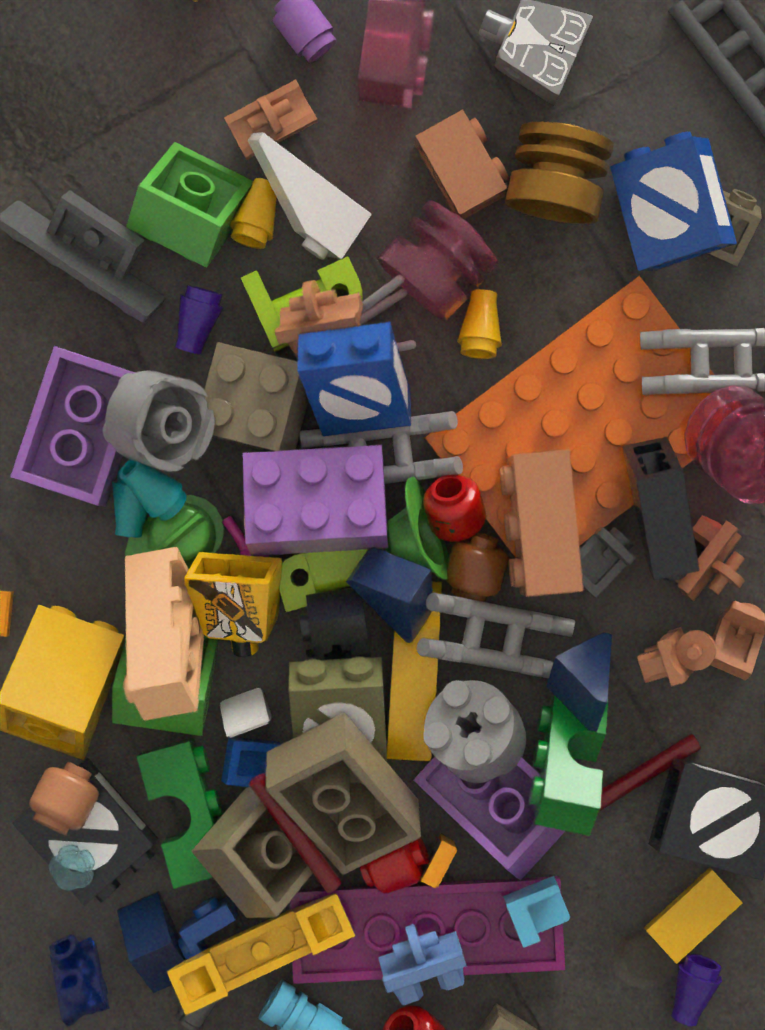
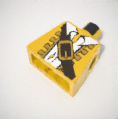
[184,552,282,657]

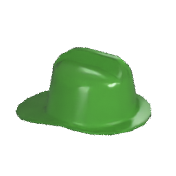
[386,476,449,580]
[125,495,224,570]

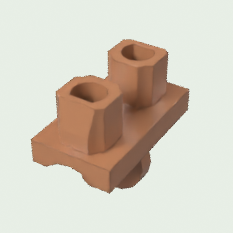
[224,79,318,160]
[275,280,363,358]
[674,516,745,602]
[637,627,717,686]

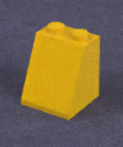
[0,604,124,760]

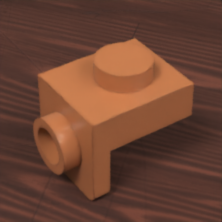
[710,601,765,681]

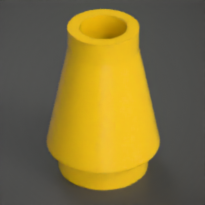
[230,178,277,249]
[457,289,502,359]

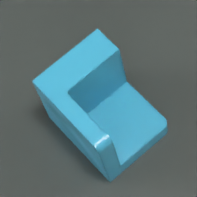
[503,876,570,948]

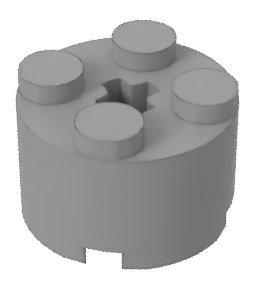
[103,370,215,471]
[423,680,527,783]

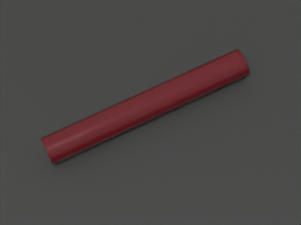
[599,733,702,811]
[249,773,342,893]

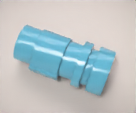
[258,980,352,1030]

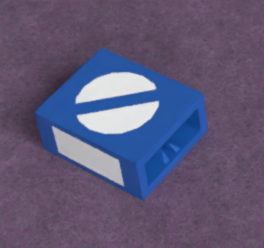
[610,132,737,271]
[298,322,411,436]

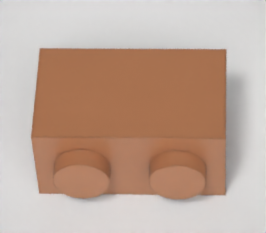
[415,109,509,222]

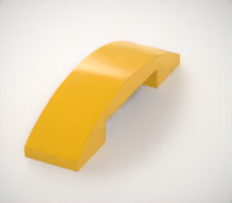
[387,582,442,761]
[167,893,355,1015]

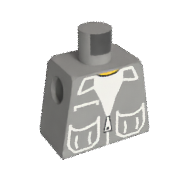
[478,0,593,106]

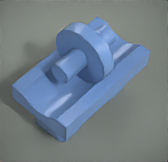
[378,924,467,1005]

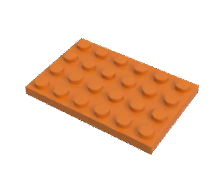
[424,275,748,559]

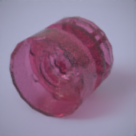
[377,200,499,323]
[684,386,765,504]

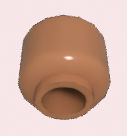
[29,762,99,835]

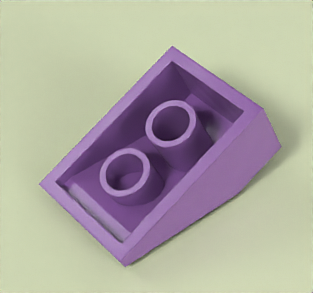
[413,726,565,881]

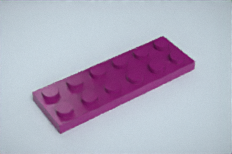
[289,876,565,984]

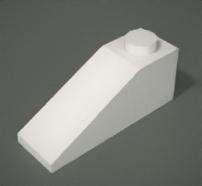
[247,133,372,260]

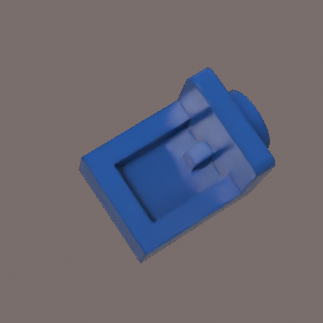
[221,737,282,787]
[178,896,239,959]

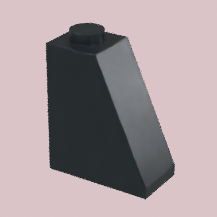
[622,437,699,581]

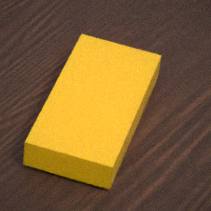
[644,867,743,964]

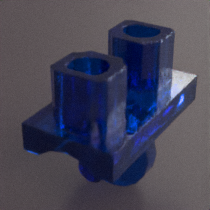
[49,935,109,1027]

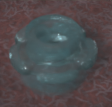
[49,845,95,891]

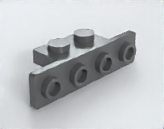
[0,190,165,322]

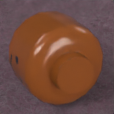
[446,533,509,602]

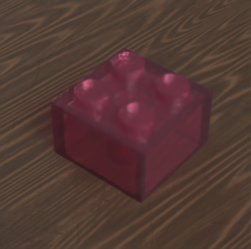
[358,0,434,108]

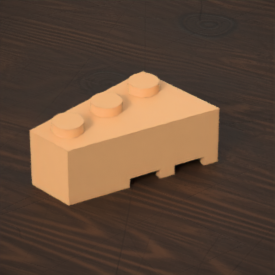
[124,546,204,720]

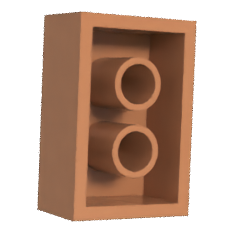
[500,449,583,596]

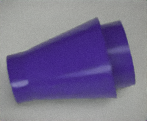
[175,285,223,354]
[671,954,722,1026]

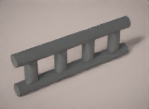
[668,0,765,137]

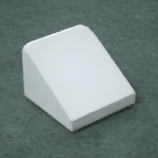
[220,688,272,738]

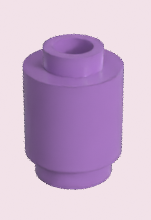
[272,0,337,63]

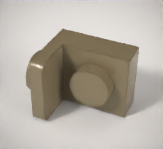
[708,189,762,266]

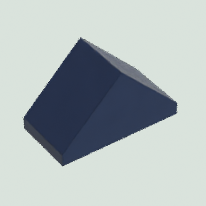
[346,547,433,643]
[546,632,612,731]
[117,891,187,993]

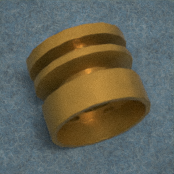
[505,122,614,224]

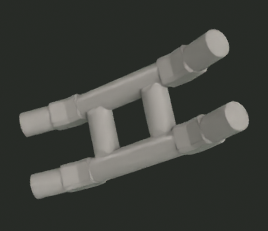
[640,328,765,395]
[298,411,463,484]
[417,593,575,678]

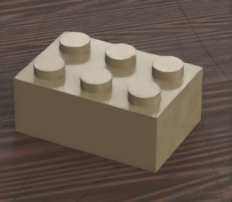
[266,712,421,875]

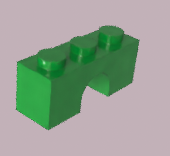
[529,694,608,836]
[136,737,222,889]

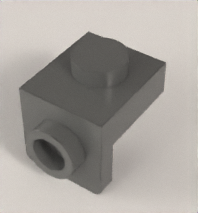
[579,527,636,598]

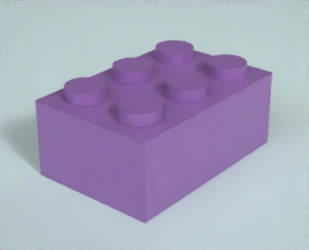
[10,346,135,507]
[243,445,388,556]

